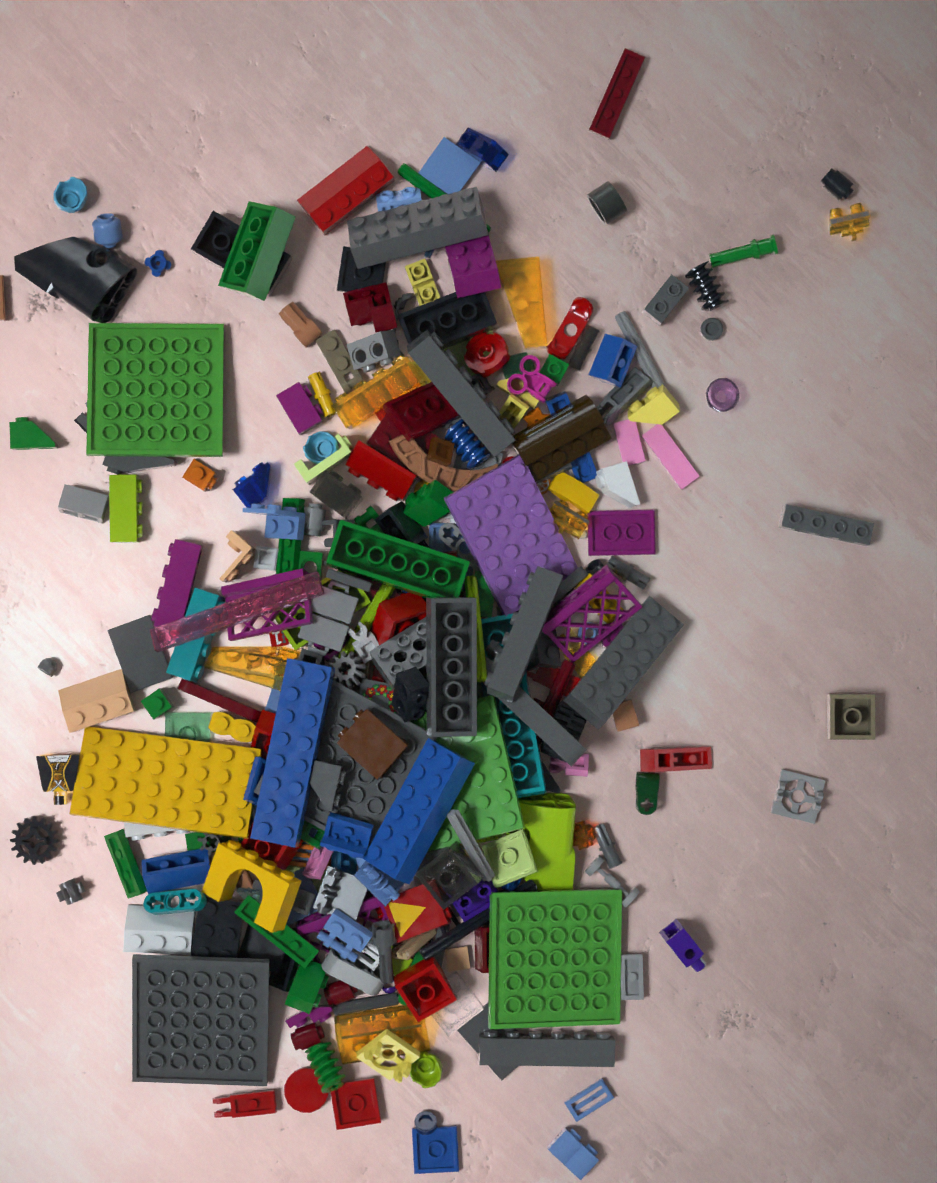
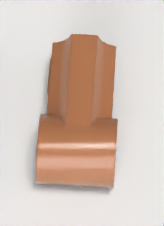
[279,301,323,348]

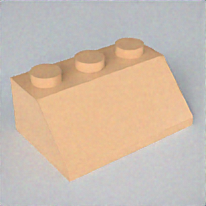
[58,669,136,733]

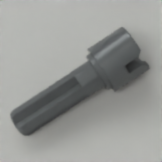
[372,920,395,983]

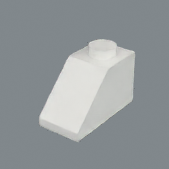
[595,461,640,508]

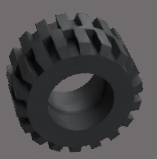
[541,700,587,762]

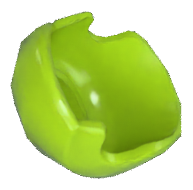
[410,1051,443,1088]

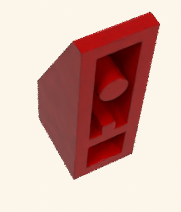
[640,747,712,772]

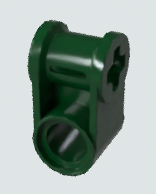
[635,772,660,815]

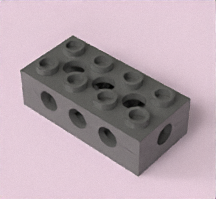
[370,617,427,691]

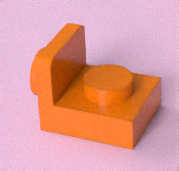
[182,459,218,492]

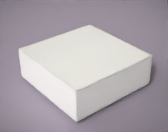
[253,546,278,571]

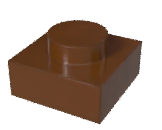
[427,437,455,466]

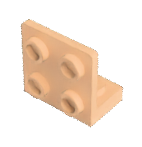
[219,530,255,583]

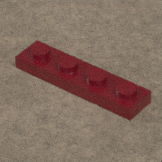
[589,48,645,140]

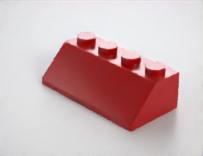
[297,146,394,236]

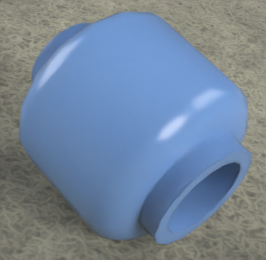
[92,213,123,248]

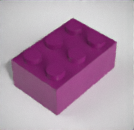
[445,234,501,298]

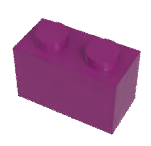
[276,382,324,435]

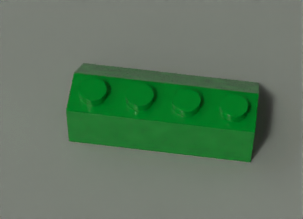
[218,201,296,301]

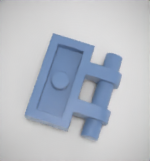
[316,908,373,962]

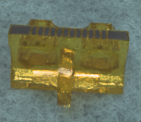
[828,203,870,241]
[550,500,590,540]

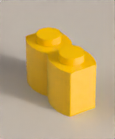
[208,711,256,742]

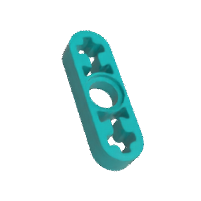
[143,889,207,915]

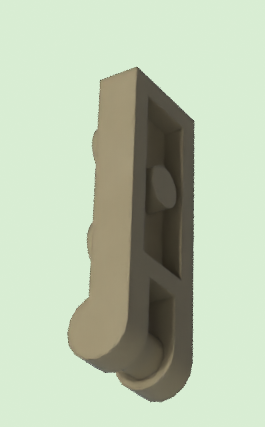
[315,329,365,394]

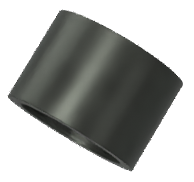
[587,181,627,225]

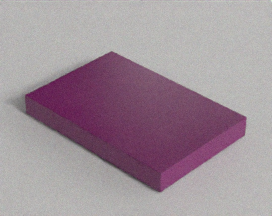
[587,510,656,556]

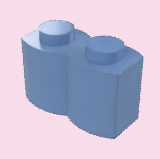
[547,1127,599,1180]

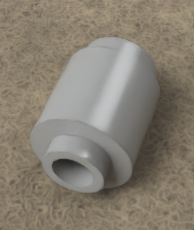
[304,503,326,536]

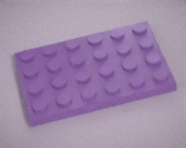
[444,455,578,616]

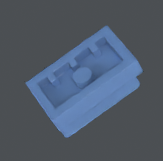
[243,504,306,540]

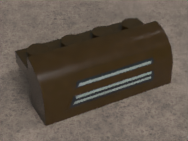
[511,395,612,482]

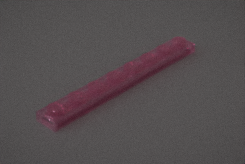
[150,571,325,652]

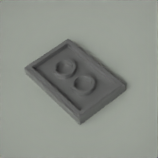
[107,615,173,693]
[457,1002,521,1081]

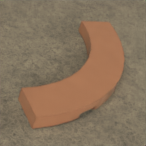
[388,434,499,491]

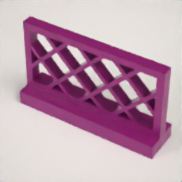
[542,564,642,662]
[221,568,313,641]
[296,892,388,964]

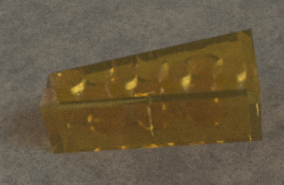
[495,257,547,351]

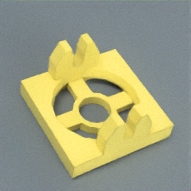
[356,1029,420,1083]

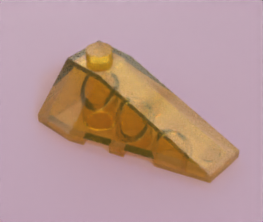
[205,647,300,691]

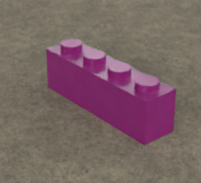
[151,539,203,633]

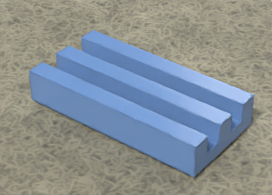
[564,1078,614,1122]

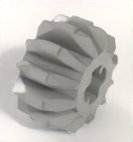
[328,651,366,689]

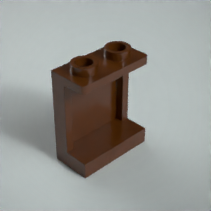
[337,709,410,780]

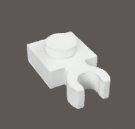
[348,622,379,664]

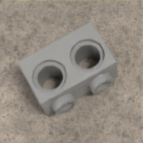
[347,330,401,373]

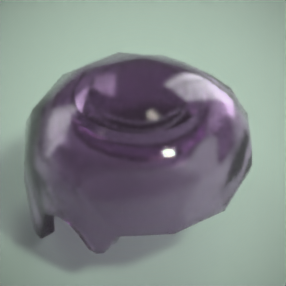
[706,378,740,412]

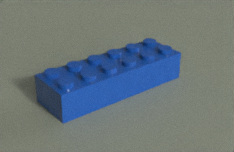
[363,738,475,885]

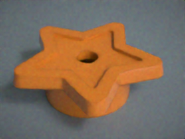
[523,407,550,428]

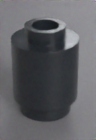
[820,168,854,201]

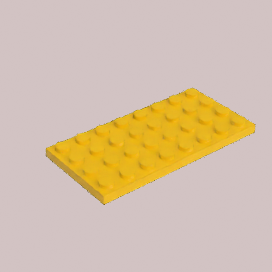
[69,727,262,839]

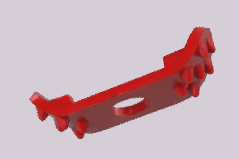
[546,297,593,359]

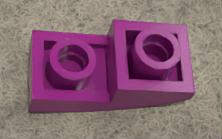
[285,1004,333,1028]

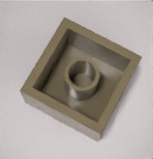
[827,694,875,740]

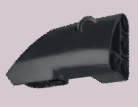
[14,237,137,323]

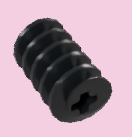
[685,261,729,311]

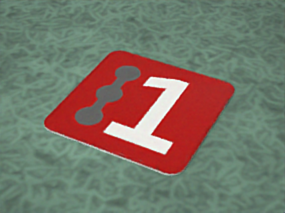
[269,631,289,648]

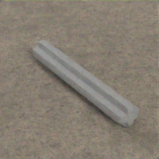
[615,311,665,388]
[447,809,495,882]

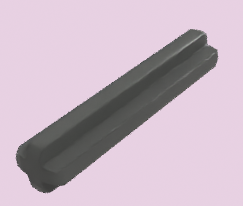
[333,992,399,1016]

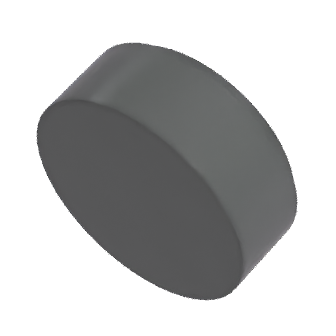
[700,318,723,341]

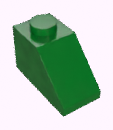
[9,417,58,450]

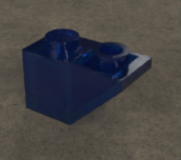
[456,127,509,172]
[232,462,272,508]

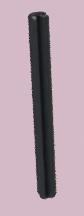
[419,880,538,961]

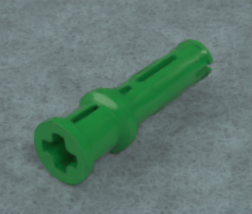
[709,234,778,268]

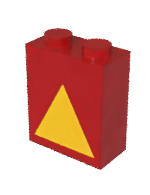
[384,881,452,943]

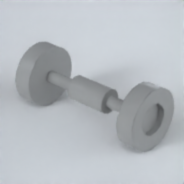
[585,855,640,908]

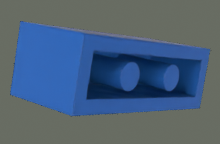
[141,849,212,894]

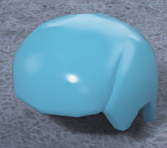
[53,177,87,213]
[303,431,339,464]

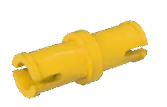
[307,371,338,418]

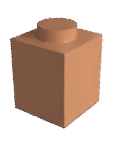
[612,698,639,732]

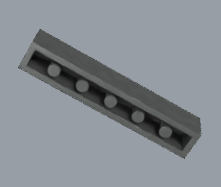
[485,566,563,703]
[478,1030,615,1067]

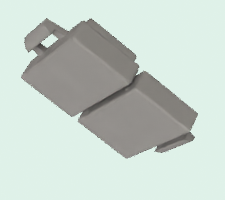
[298,580,359,656]

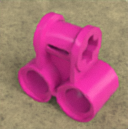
[507,355,557,403]

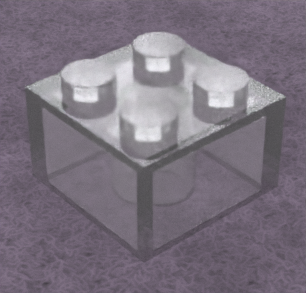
[432,971,484,1037]

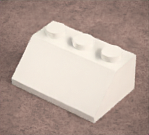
[123,905,195,955]

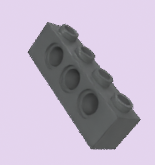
[779,504,874,546]

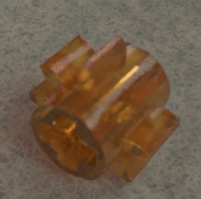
[573,821,596,850]

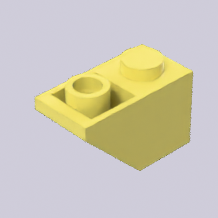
[628,384,680,425]

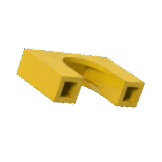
[201,840,301,933]

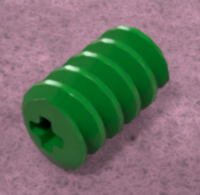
[305,1042,346,1093]

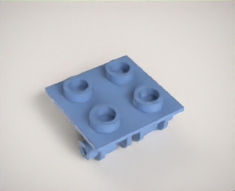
[354,861,404,906]

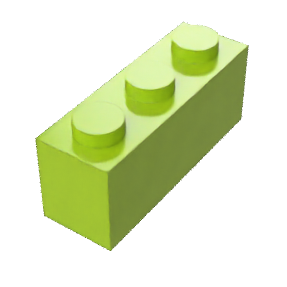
[109,474,143,543]

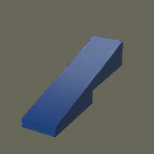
[545,391,597,483]

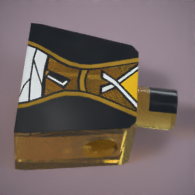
[36,754,80,805]

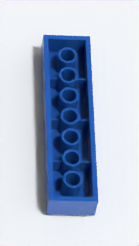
[250,658,335,848]

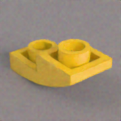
[548,472,599,514]

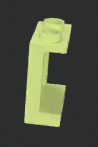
[294,434,353,485]

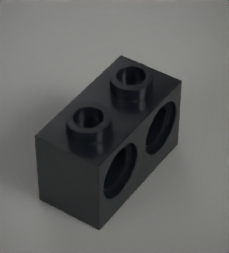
[392,667,430,723]

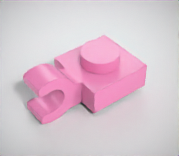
[549,754,589,777]

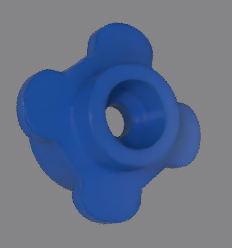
[145,250,171,277]

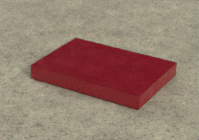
[382,382,460,442]

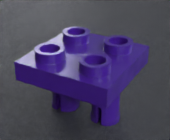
[441,863,499,922]

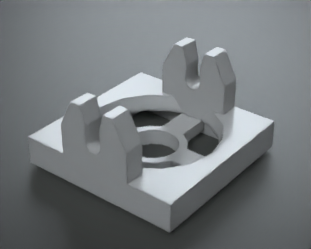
[770,769,826,824]

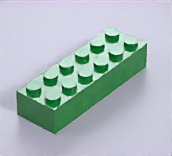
[326,520,470,598]

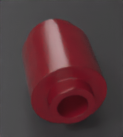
[323,980,358,1005]
[290,1022,325,1051]

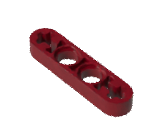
[177,678,261,722]

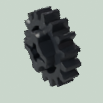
[10,816,60,865]

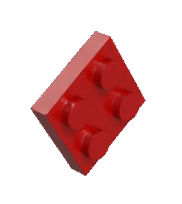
[331,1077,381,1130]

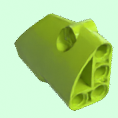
[506,793,576,891]

